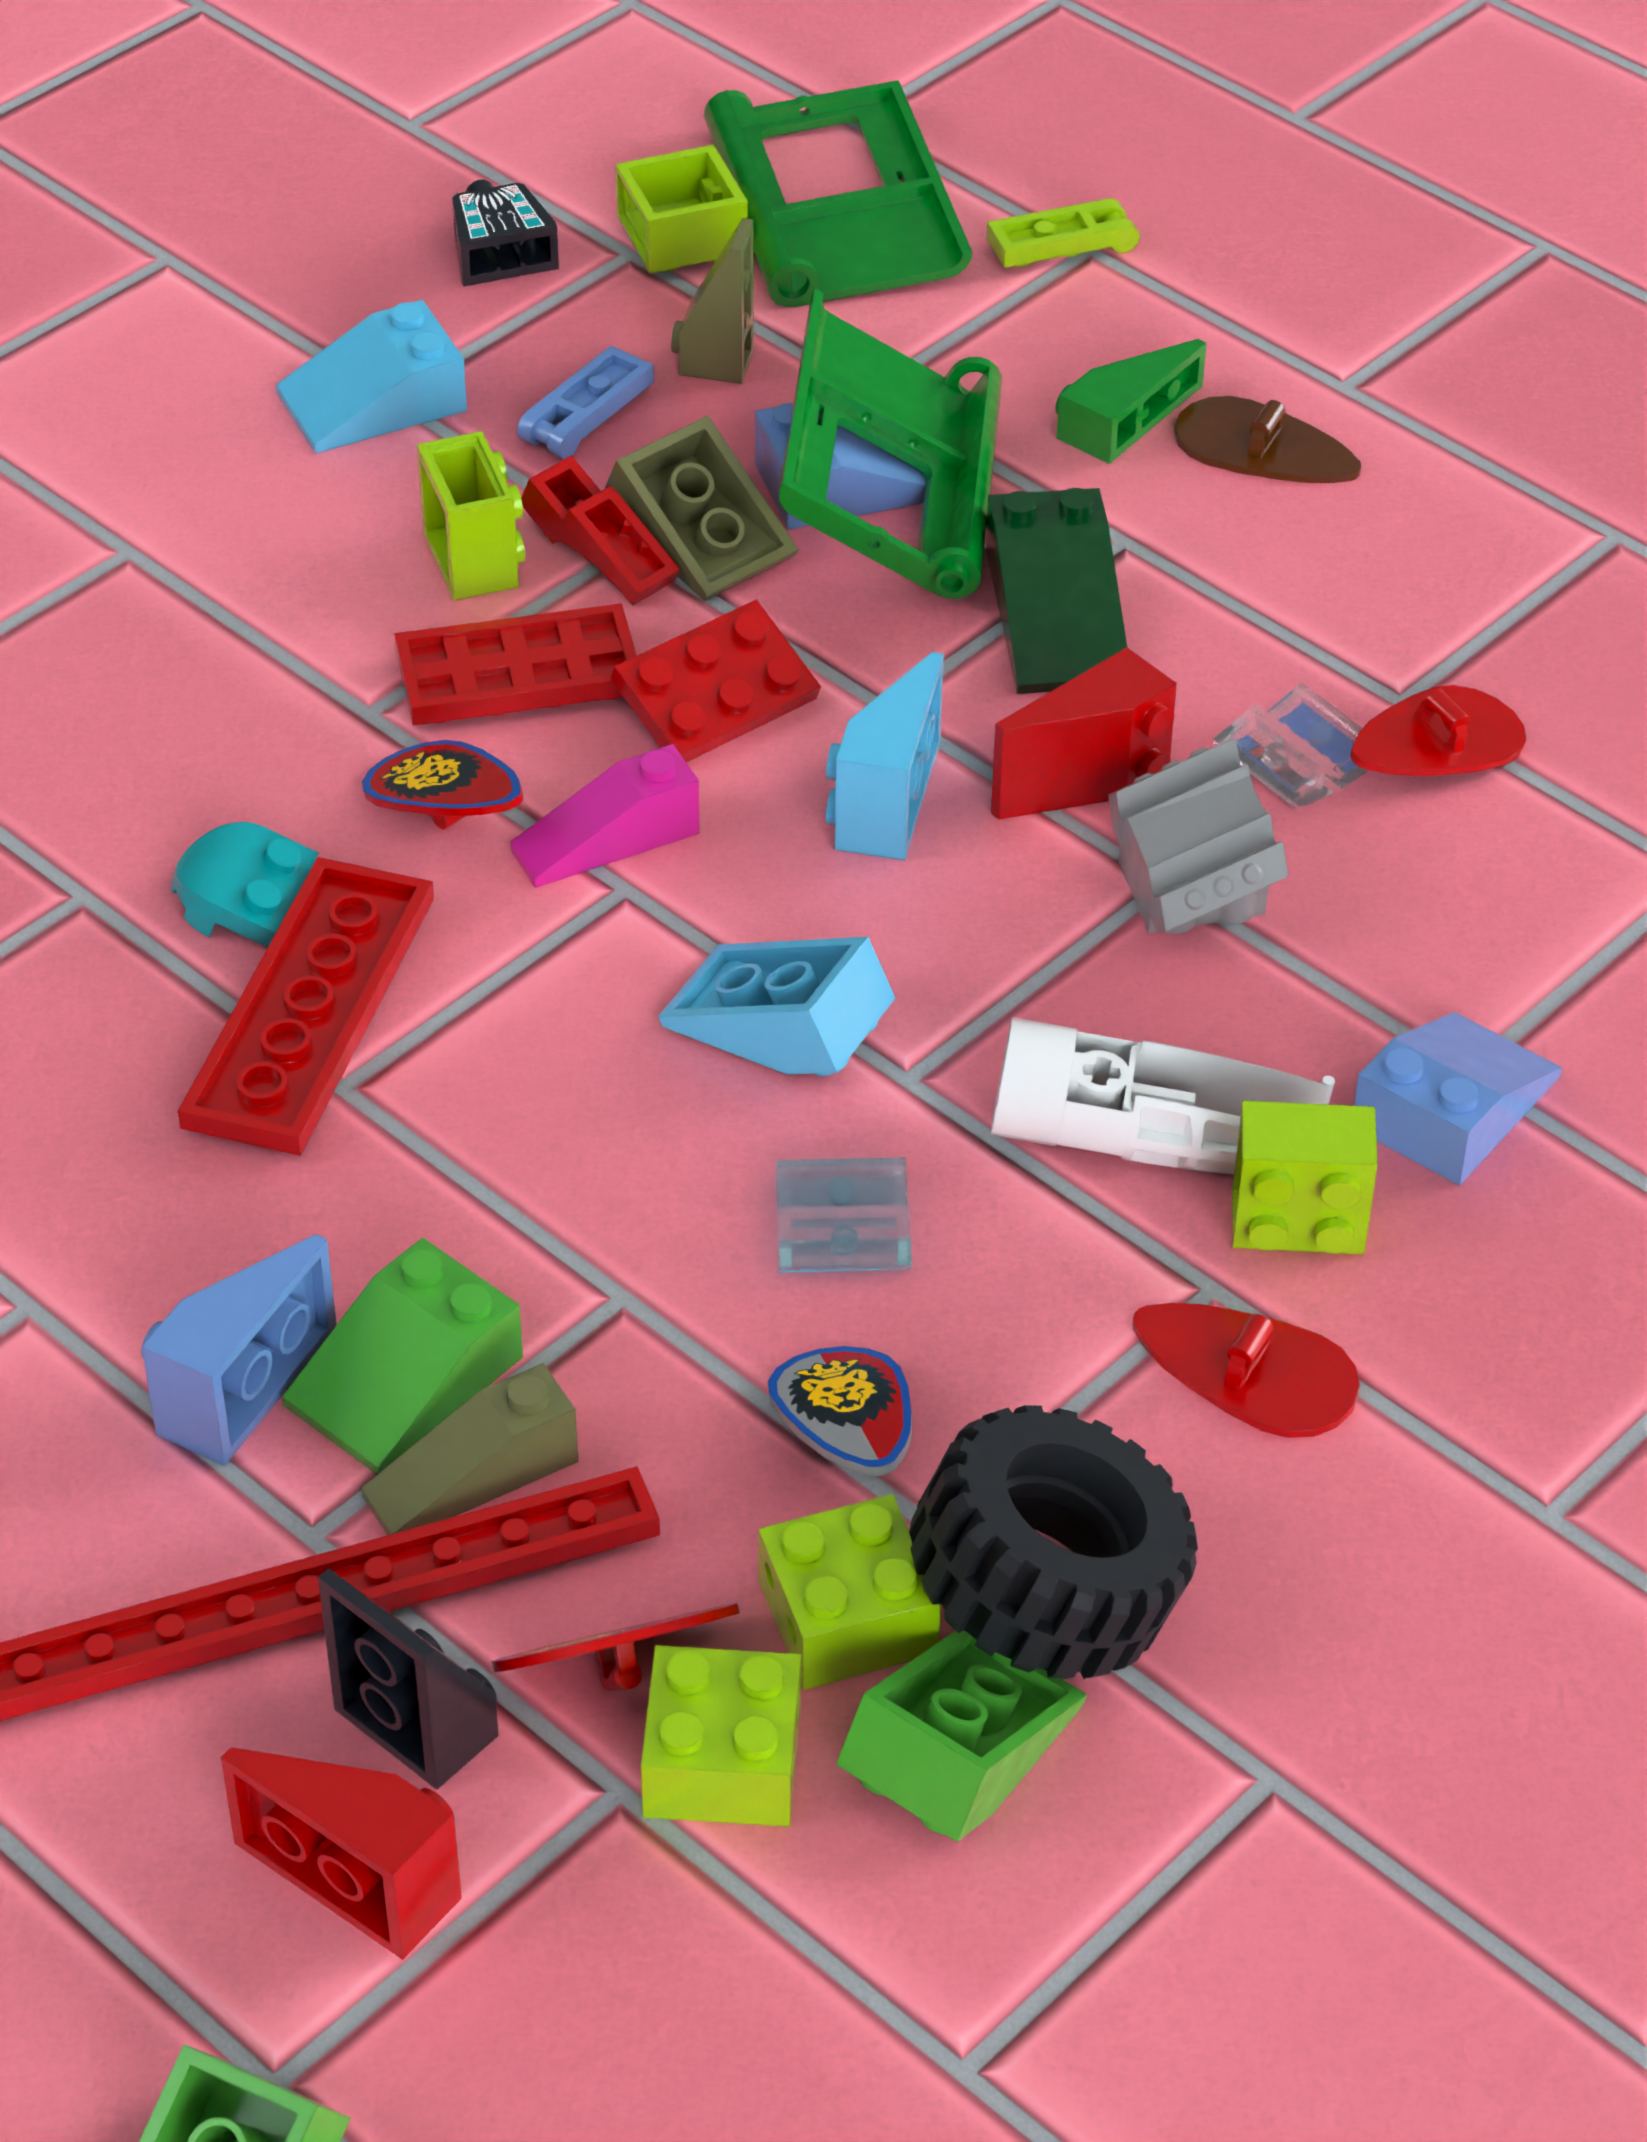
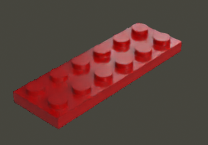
[178,857,434,1156]

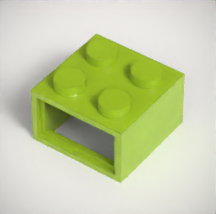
[615,145,748,273]
[417,431,526,601]
[1232,1100,1378,1254]
[758,1494,941,1690]
[641,1645,801,1827]

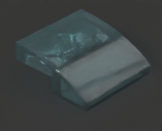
[775,1157,912,1273]

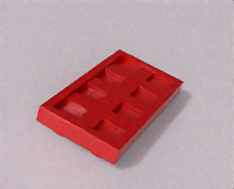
[394,603,637,726]

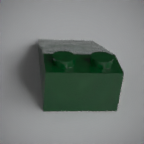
[986,488,1127,694]

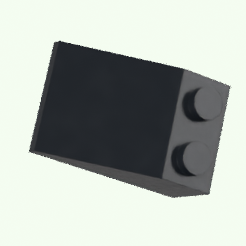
[318,1568,499,1790]

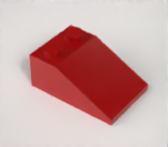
[991,647,1177,820]
[221,1747,462,1960]

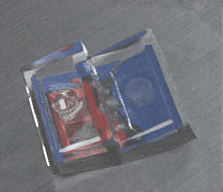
[1213,682,1369,809]

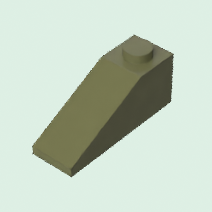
[671,218,754,384]
[361,1363,578,1535]

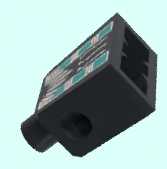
[452,180,559,286]

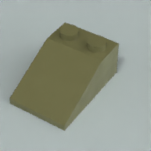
[605,416,799,601]

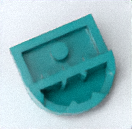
[171,822,319,948]

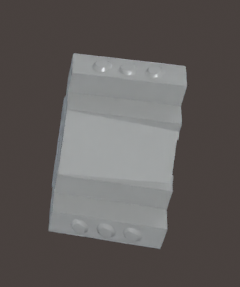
[1108,738,1288,934]

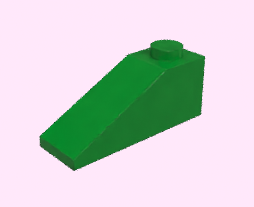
[1055,339,1207,464]

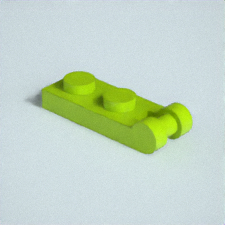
[986,198,1140,268]

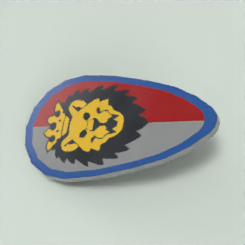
[768,1346,912,1476]

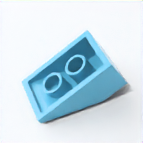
[276,300,467,453]
[826,652,944,860]
[658,937,895,1076]

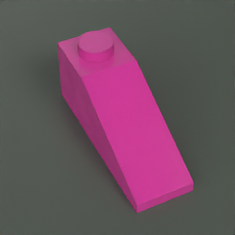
[510,744,700,888]

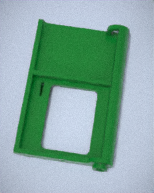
[704,80,972,307]
[779,288,1002,599]

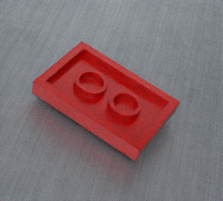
[610,599,821,762]

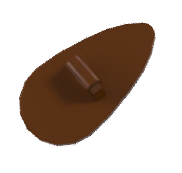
[1174,396,1361,483]

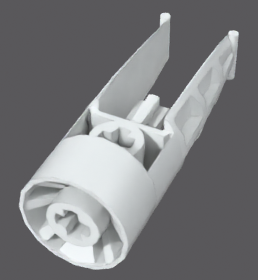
[991,1017,1335,1175]

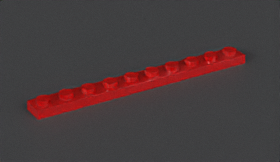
[0,1466,660,1721]

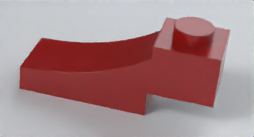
[521,455,681,606]

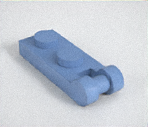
[517,345,654,459]

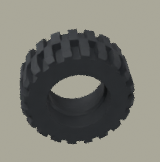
[909,1405,1198,1679]

